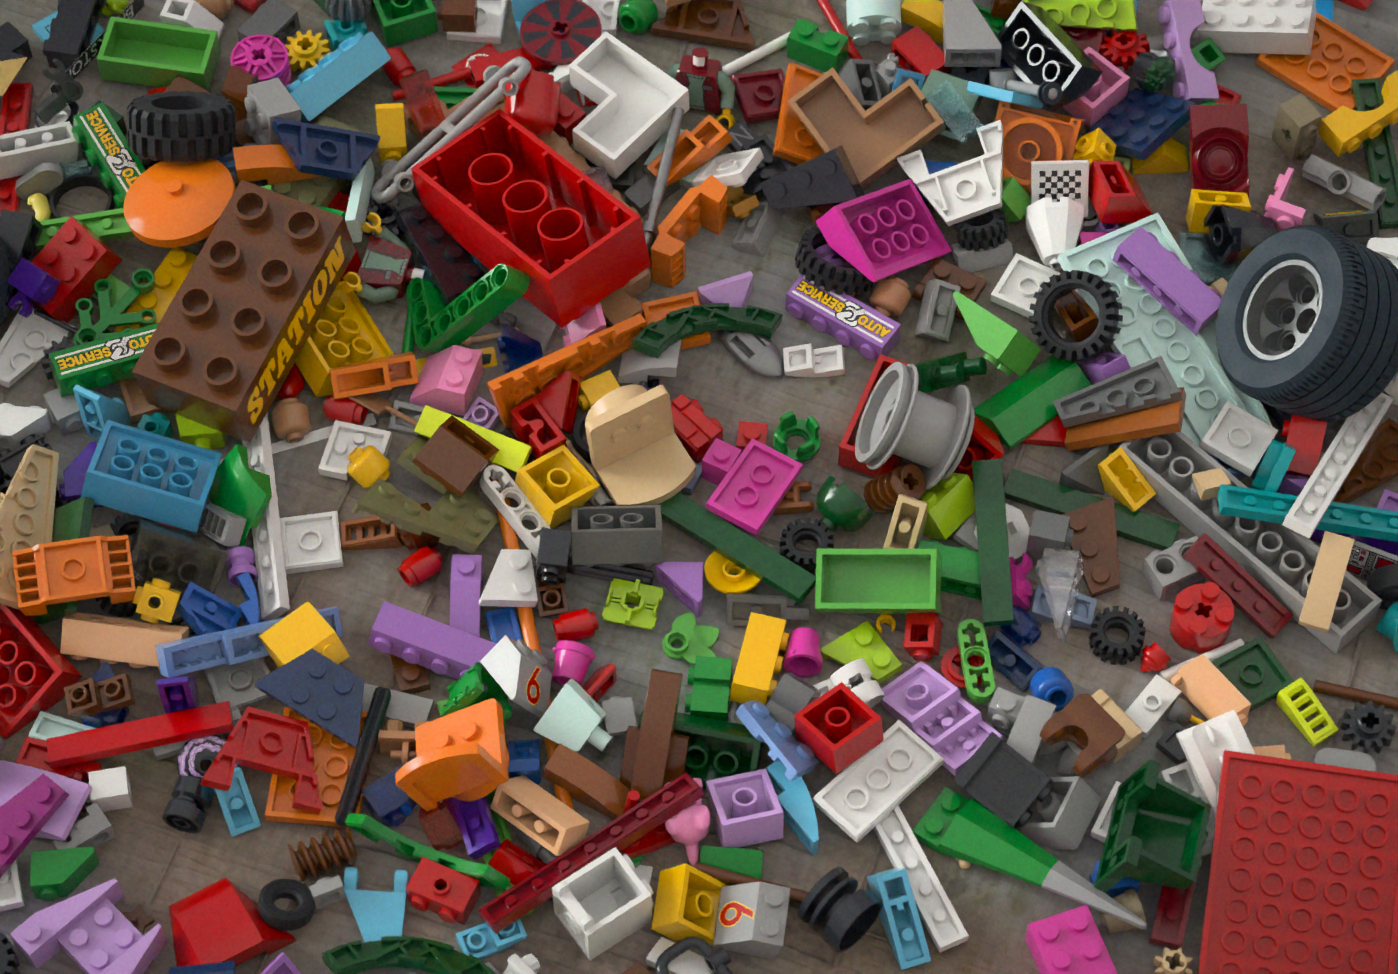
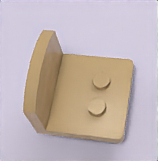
[585,384,696,506]

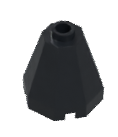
[1203,204,1277,265]

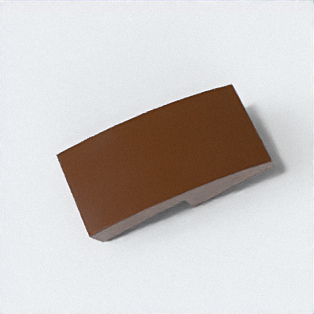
[532,561,569,618]
[64,673,135,717]

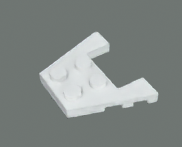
[897,120,1003,226]

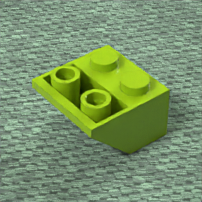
[918,473,975,540]

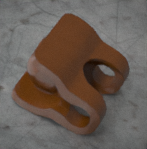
[1039,693,1125,778]

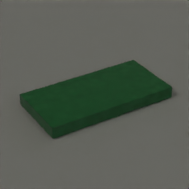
[34,496,94,624]

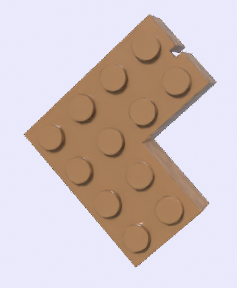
[788,67,946,190]

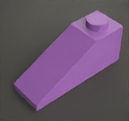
[450,554,484,637]

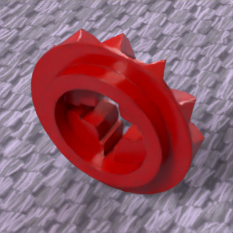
[941,646,985,689]

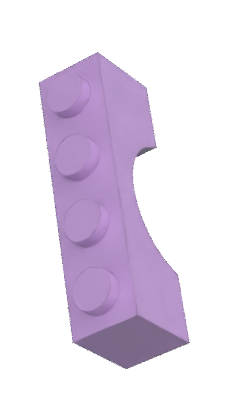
[1158,0,1219,105]

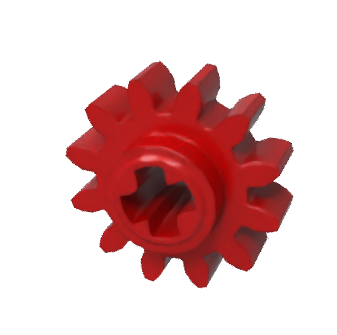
[1100,30,1150,71]

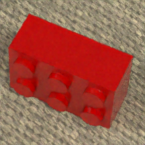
[31,216,122,324]

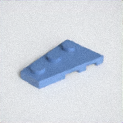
[735,699,820,781]

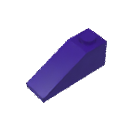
[156,676,199,714]

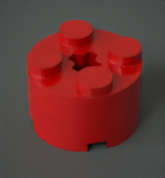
[1169,582,1234,654]

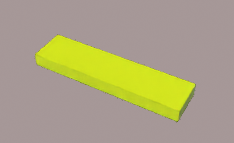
[414,405,533,473]

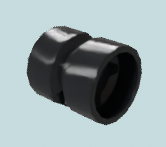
[162,775,215,833]

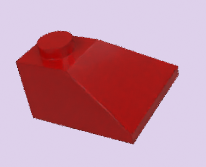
[953,416,1005,484]

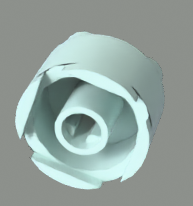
[846,0,902,45]

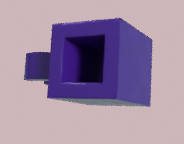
[7,258,61,318]

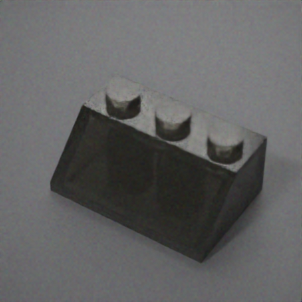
[130,518,228,600]

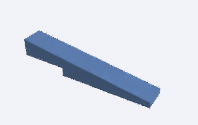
[155,606,343,678]

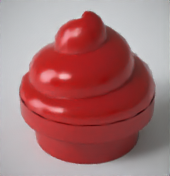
[1140,642,1172,673]

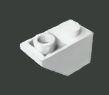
[160,0,225,38]
[0,403,52,451]

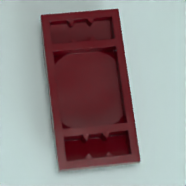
[1189,104,1250,198]

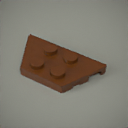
[652,0,755,51]

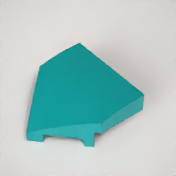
[1250,439,1296,493]

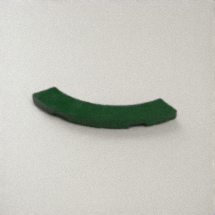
[631,303,783,359]
[322,936,496,974]

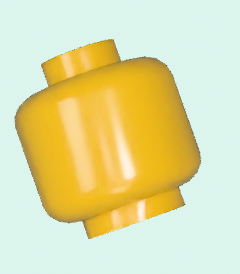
[347,445,391,488]

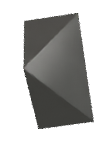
[1059,444,1109,494]

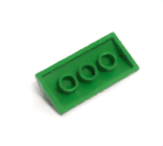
[974,354,1092,450]

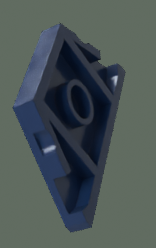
[272,118,381,181]
[255,649,365,749]

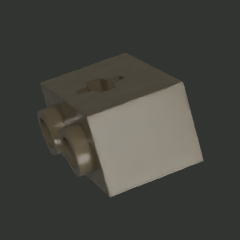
[1271,93,1322,161]

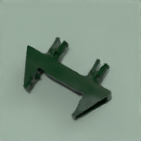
[914,352,987,393]

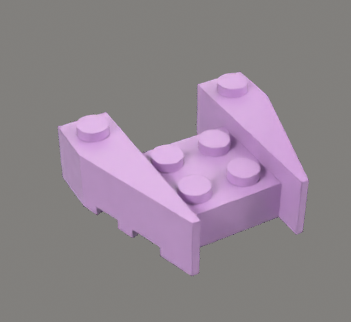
[10,878,167,974]

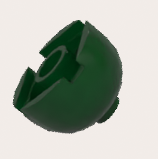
[816,476,876,532]

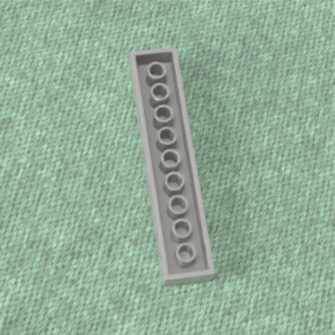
[1118,431,1382,654]

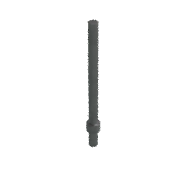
[642,107,685,253]

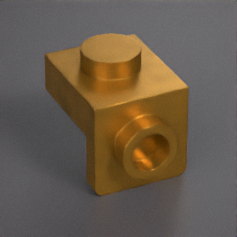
[726,186,760,219]

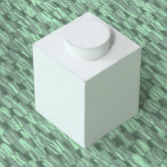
[86,766,133,812]

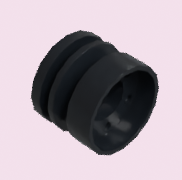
[797,867,882,953]

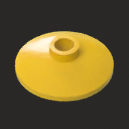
[704,551,761,594]

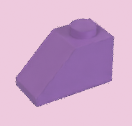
[1075,351,1130,385]

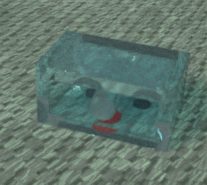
[925,79,983,145]

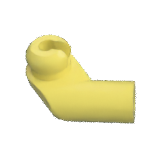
[27,193,52,221]

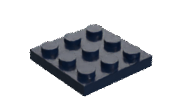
[1082,88,1196,160]

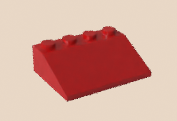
[0,604,82,739]

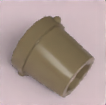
[1099,888,1147,935]

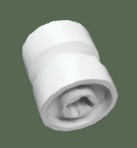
[830,658,886,708]

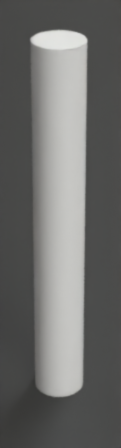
[722,31,791,76]
[1159,638,1244,681]

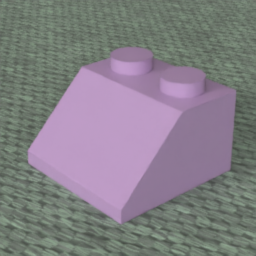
[706,768,783,848]

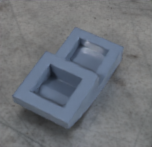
[1028,586,1097,628]

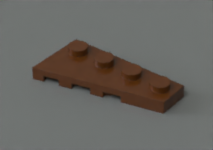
[1333,418,1398,504]

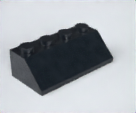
[996,1,1103,111]

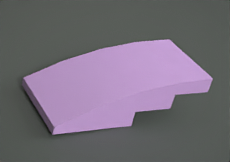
[880,660,1004,777]
[0,760,92,841]

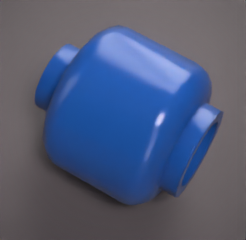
[1030,667,1074,712]

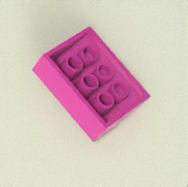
[816,178,952,283]

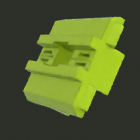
[602,578,664,630]

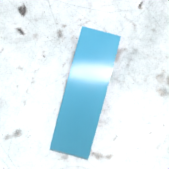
[766,761,819,856]

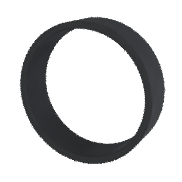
[50,174,115,219]

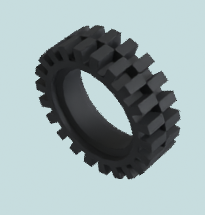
[1029,270,1123,361]

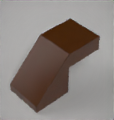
[222,65,258,117]

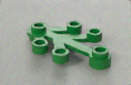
[73,268,157,346]

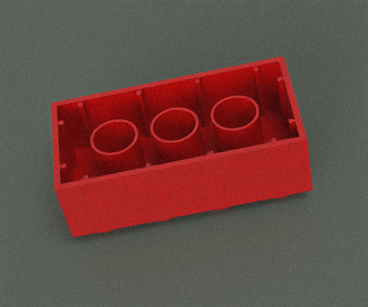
[411,109,651,328]

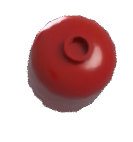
[504,71,561,139]

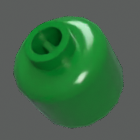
[618,0,658,35]

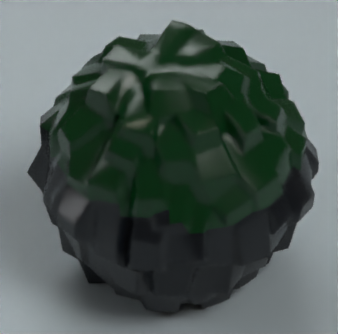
[1131,49,1176,93]

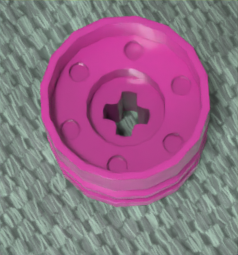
[230,34,293,86]

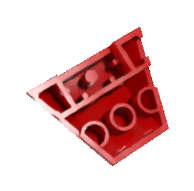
[169,877,296,967]

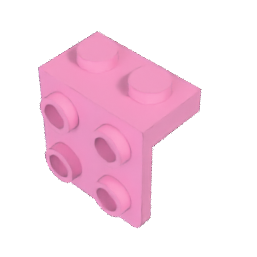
[1264,167,1306,233]

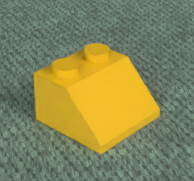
[515,444,600,529]
[258,602,350,668]
[651,863,728,945]

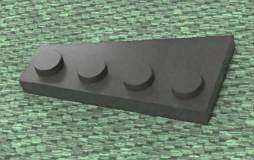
[1053,356,1183,428]

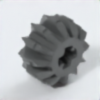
[325,0,372,23]

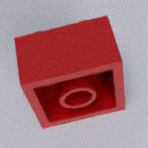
[794,682,884,774]

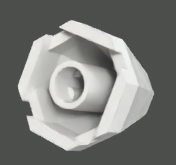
[1025,197,1084,270]

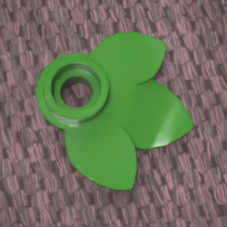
[662,612,719,665]

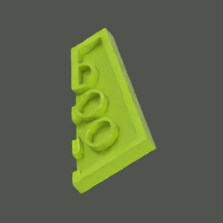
[1023,0,1138,32]

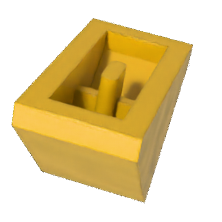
[1131,137,1189,175]

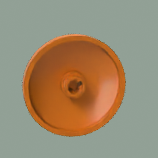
[123,159,236,248]

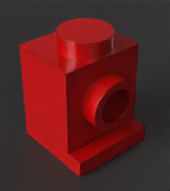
[904,613,944,661]

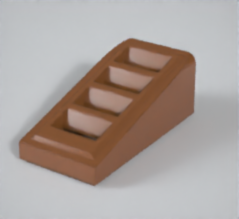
[340,515,404,550]

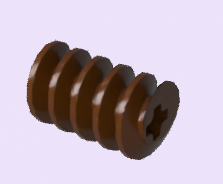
[864,463,926,514]
[288,827,357,881]

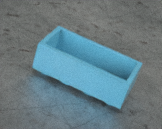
[285,31,391,123]

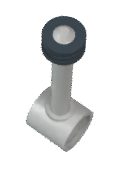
[989,68,1062,105]

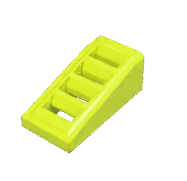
[1275,677,1339,747]

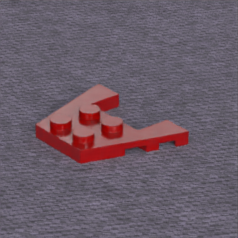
[201,706,322,815]

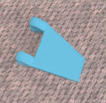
[344,867,409,942]

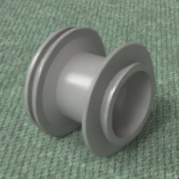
[855,362,975,490]

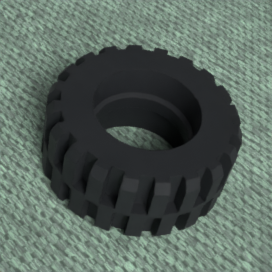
[127,91,236,162]

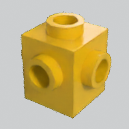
[1072,128,1117,170]
[132,578,181,624]

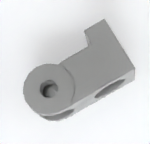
[53,802,116,849]

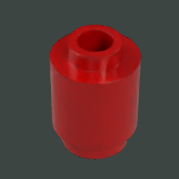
[381,48,417,88]
[323,394,368,426]
[397,545,443,587]
[552,608,599,642]

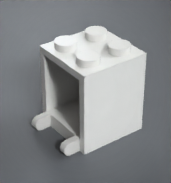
[552,847,654,961]

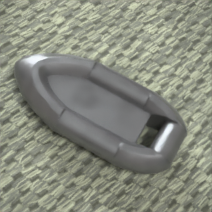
[718,330,783,378]

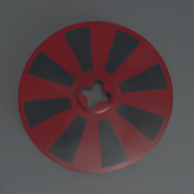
[520,0,602,65]

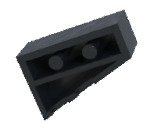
[760,145,865,209]

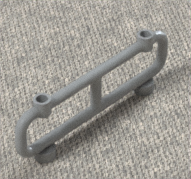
[371,57,531,204]

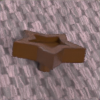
[121,904,155,935]

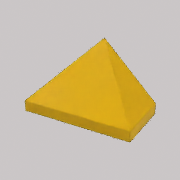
[1097,447,1157,512]

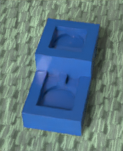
[237,571,262,625]

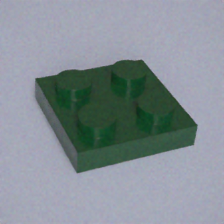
[1211,636,1294,712]

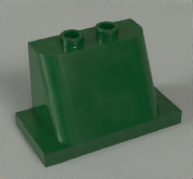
[1094,760,1211,893]

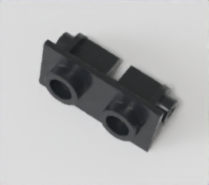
[0,433,53,481]

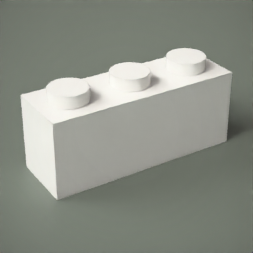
[0,121,79,180]

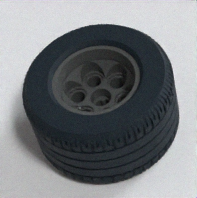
[1216,225,1398,423]

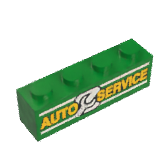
[71,102,146,209]
[49,322,160,397]

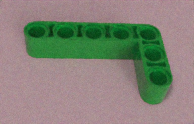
[406,264,529,354]

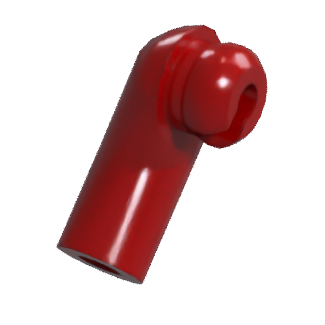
[277,363,304,400]

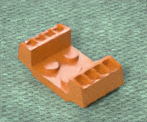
[650,175,728,288]
[12,535,136,616]

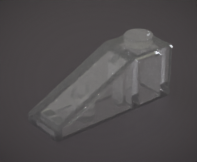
[1036,548,1085,644]

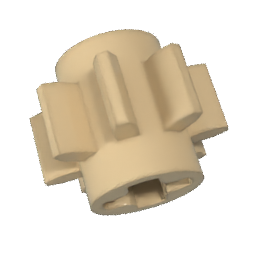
[1153,947,1193,974]

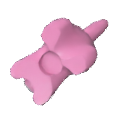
[664,778,710,868]

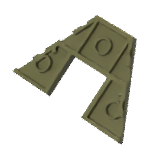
[351,435,499,554]

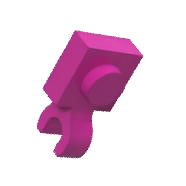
[1010,553,1033,611]

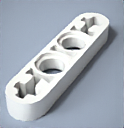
[480,465,551,559]

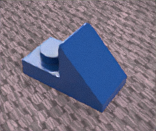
[508,739,541,784]

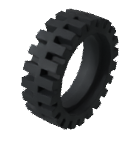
[795,226,875,295]

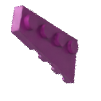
[0,773,69,878]

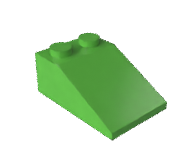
[953,290,1041,377]

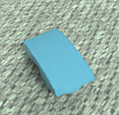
[456,918,527,960]

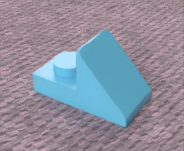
[214,767,261,837]

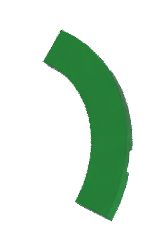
[344,813,511,890]

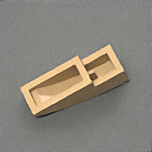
[1298,531,1355,633]

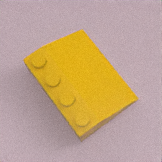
[295,281,394,397]

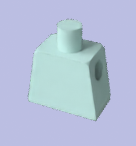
[533,679,612,753]

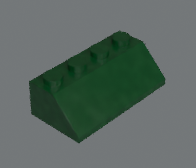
[638,709,764,789]

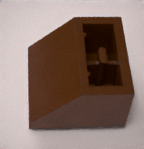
[412,415,499,497]

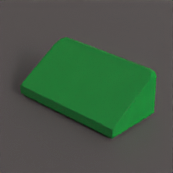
[700,845,764,886]

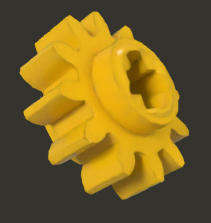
[285,29,330,73]

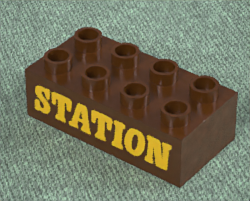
[132,180,356,443]

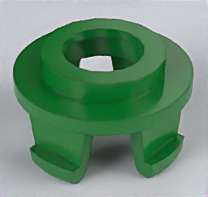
[772,411,821,462]

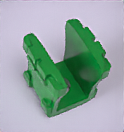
[440,662,512,725]

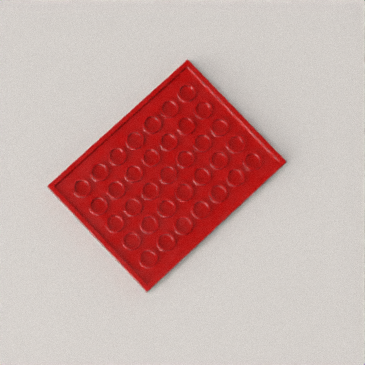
[1197,750,1398,974]

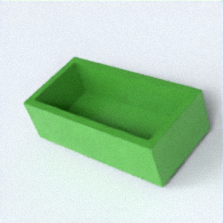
[97,16,221,92]
[815,549,942,614]

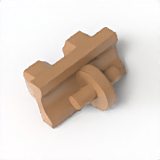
[378,719,430,766]

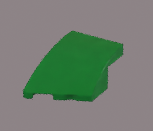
[209,444,272,547]

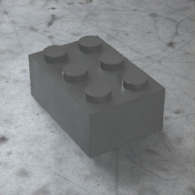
[571,505,663,567]

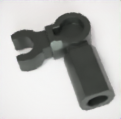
[33,59,83,124]

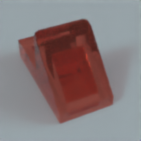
[399,69,445,133]

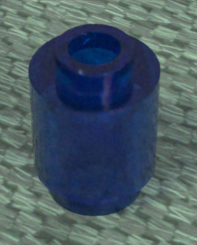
[1000,604,1042,647]

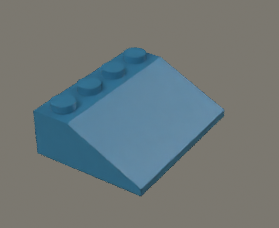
[80,420,222,533]

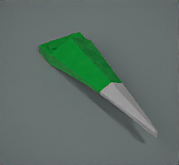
[912,786,1147,929]

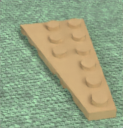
[0,444,59,616]

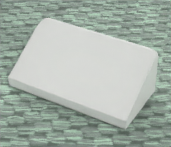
[646,937,714,974]

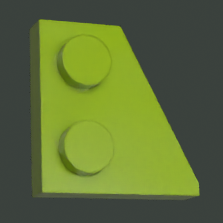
[821,621,902,684]

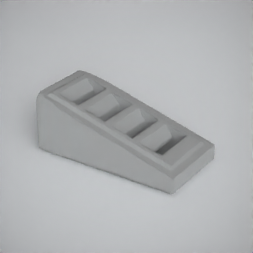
[198,501,247,547]

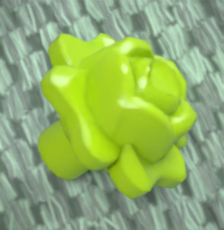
[102,0,129,17]

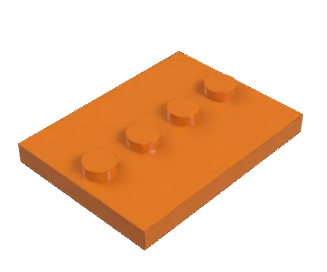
[1256,12,1395,112]
[265,706,368,828]

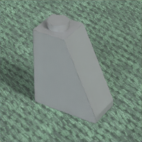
[942,0,1002,67]

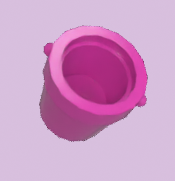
[783,628,823,678]
[552,640,596,686]

